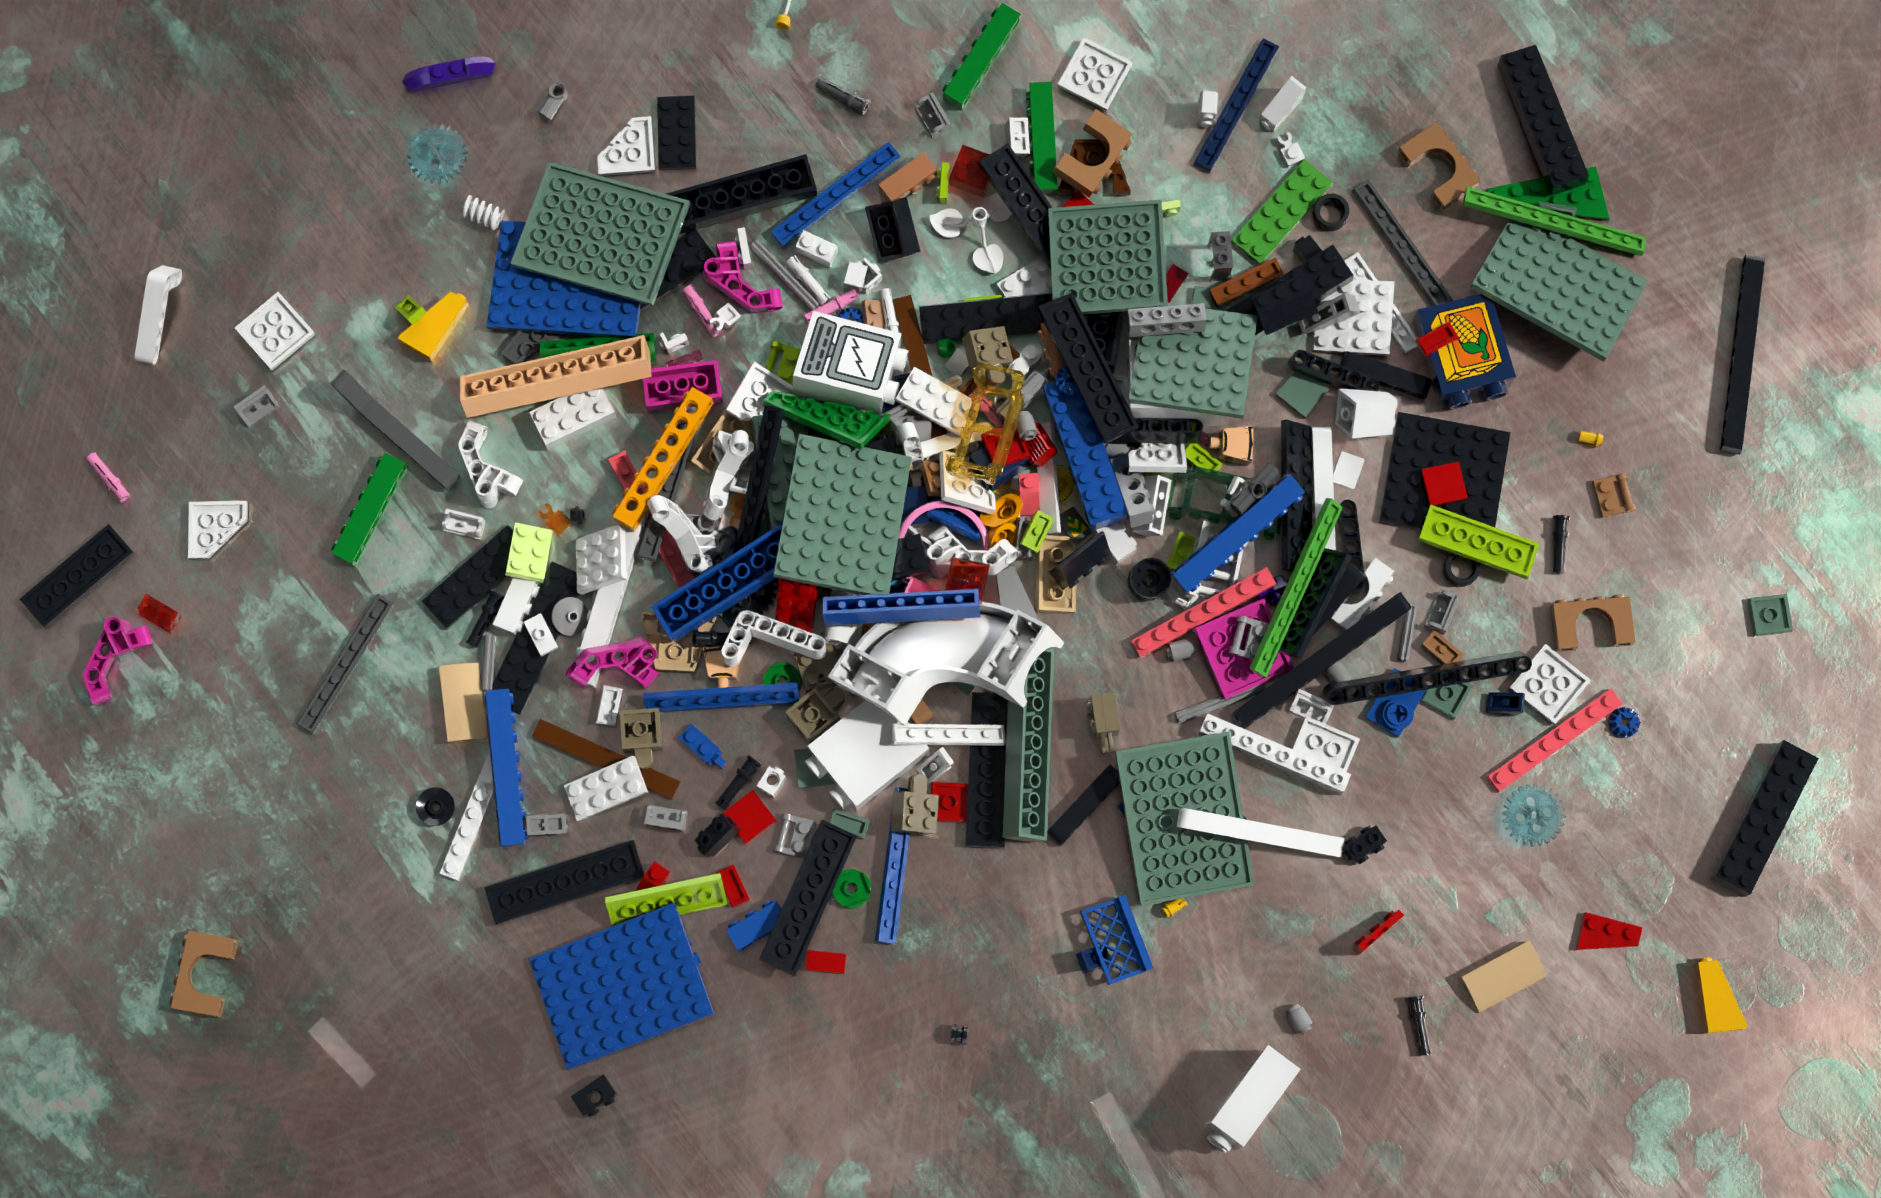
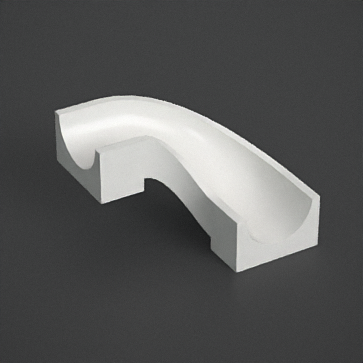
[828,601,1064,725]

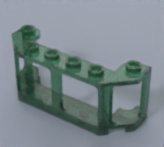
[1166,466,1282,540]

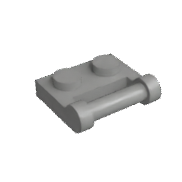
[1228,615,1269,660]
[773,813,816,859]

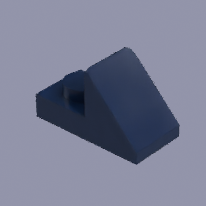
[1487,692,1525,716]
[1076,946,1110,973]

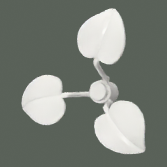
[929,193,1012,274]

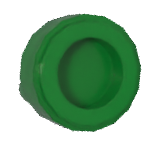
[936,338,956,358]

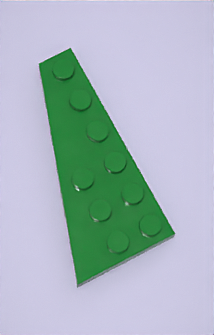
[1486,166,1610,221]
[763,390,891,450]

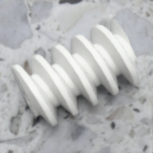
[463,195,505,230]

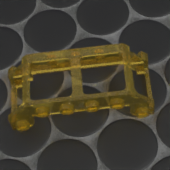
[945,362,1025,485]

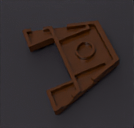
[1057,139,1131,195]

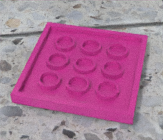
[1193,598,1294,699]

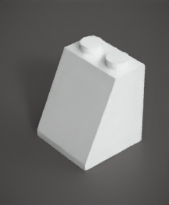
[1334,389,1397,438]

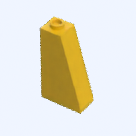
[398,291,469,362]
[1694,957,1748,1034]

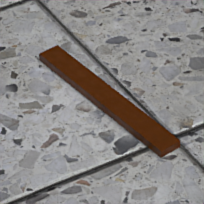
[893,295,948,439]
[532,719,681,800]

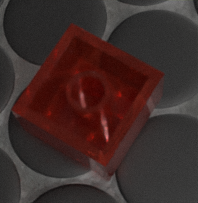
[949,144,990,198]
[945,557,990,604]

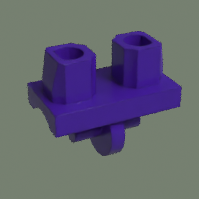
[1257,574,1289,606]

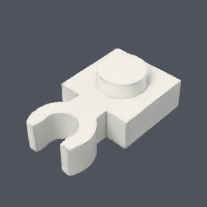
[1277,132,1305,168]
[707,302,741,334]

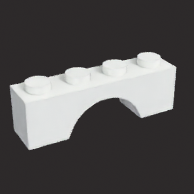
[1329,558,1394,632]

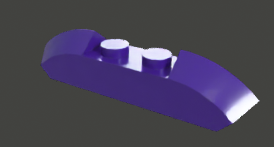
[402,57,495,92]

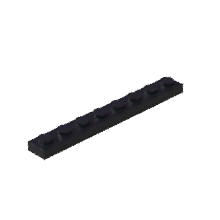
[733,405,785,554]

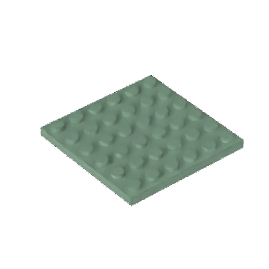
[1048,200,1168,314]
[1129,303,1258,419]

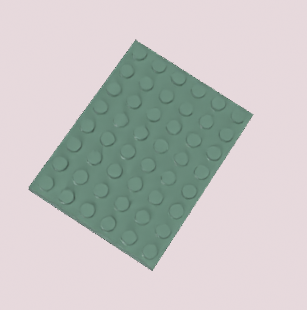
[511,162,690,306]
[1470,219,1648,362]
[773,434,912,595]
[1115,731,1255,906]

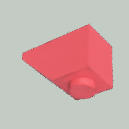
[1018,473,1040,516]

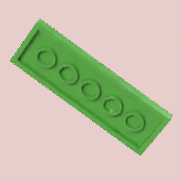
[1231,159,1333,265]

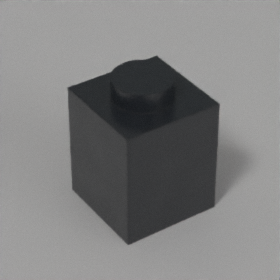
[1293,235,1322,263]

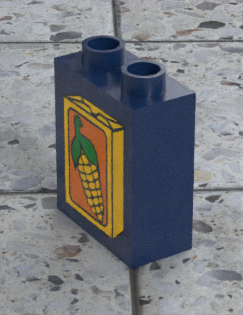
[1413,294,1516,409]

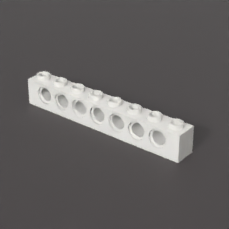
[1198,713,1351,795]

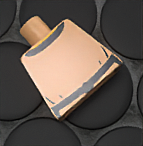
[1208,426,1253,466]
[703,647,739,688]

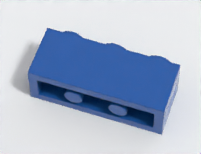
[726,900,781,952]

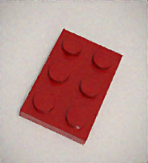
[775,578,818,633]

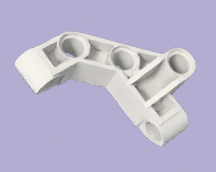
[458,420,524,509]
[703,430,754,520]
[647,495,719,574]
[927,525,1019,578]

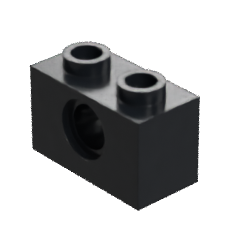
[571,1074,618,1118]

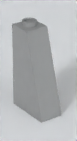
[996,566,1039,620]

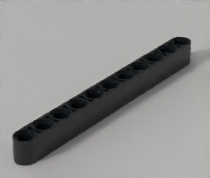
[1720,255,1765,455]
[1230,592,1412,729]
[1323,651,1532,705]

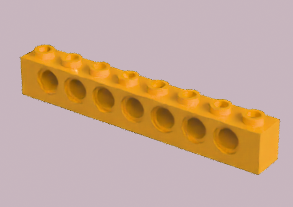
[613,387,714,532]

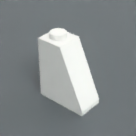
[1259,76,1306,132]

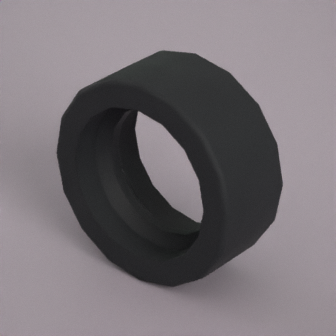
[1313,193,1350,231]
[1443,553,1481,587]

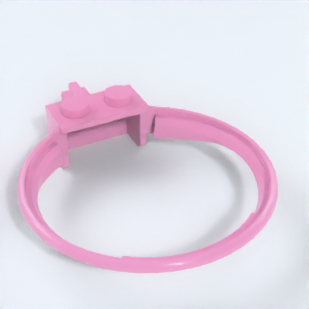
[898,501,990,593]

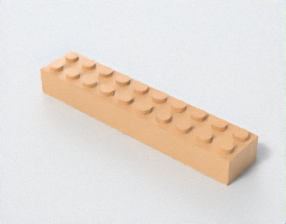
[460,335,652,418]

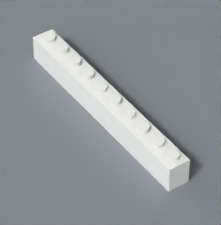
[573,503,650,688]

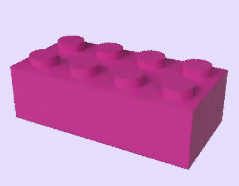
[643,360,723,412]

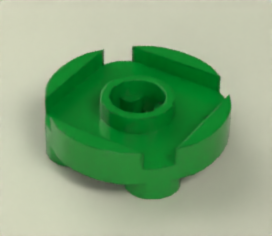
[763,662,802,691]
[833,869,871,909]

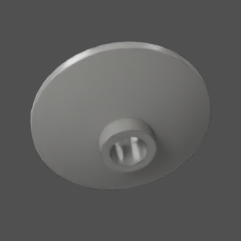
[551,597,588,636]

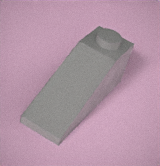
[1299,293,1361,334]

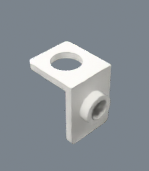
[863,257,882,294]

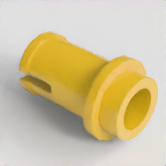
[1579,430,1604,447]
[1161,898,1187,918]

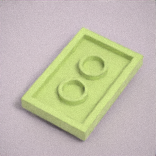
[505,522,553,583]

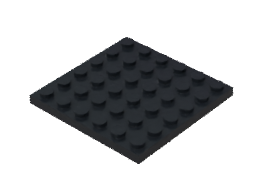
[1379,412,1511,530]

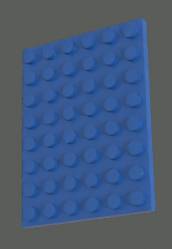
[486,220,641,338]
[529,903,715,1070]

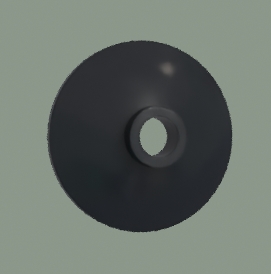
[416,787,455,826]

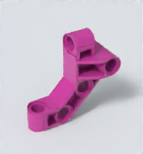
[701,241,783,313]
[83,617,153,705]
[566,637,659,688]

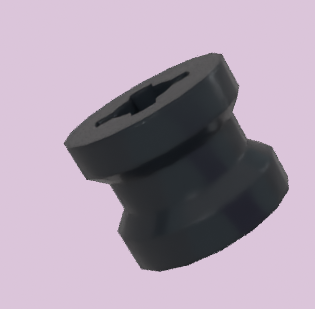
[950,1024,968,1045]

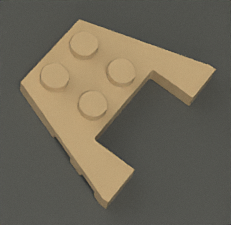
[641,611,717,673]

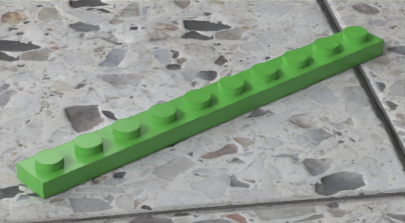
[1463,187,1646,256]
[1249,498,1343,678]

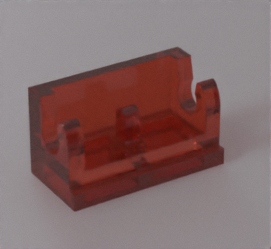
[137,594,182,634]

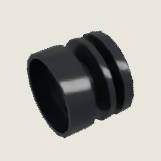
[1127,557,1172,601]

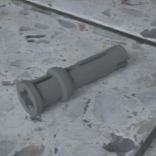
[815,76,871,115]

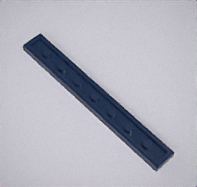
[1193,38,1279,173]

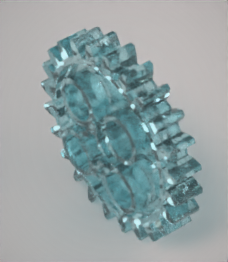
[406,124,468,184]
[1502,783,1566,847]

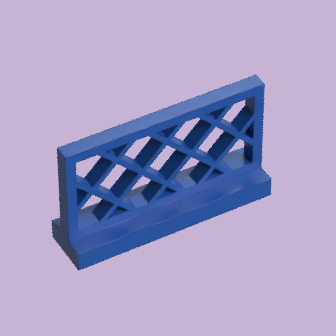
[1080,895,1153,985]

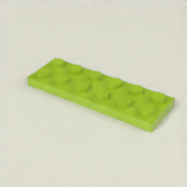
[1418,505,1539,579]
[605,873,728,927]

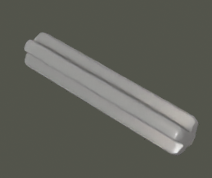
[1398,606,1417,662]
[481,634,496,691]

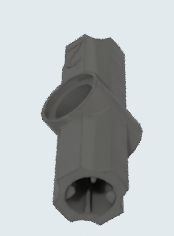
[1229,462,1280,515]

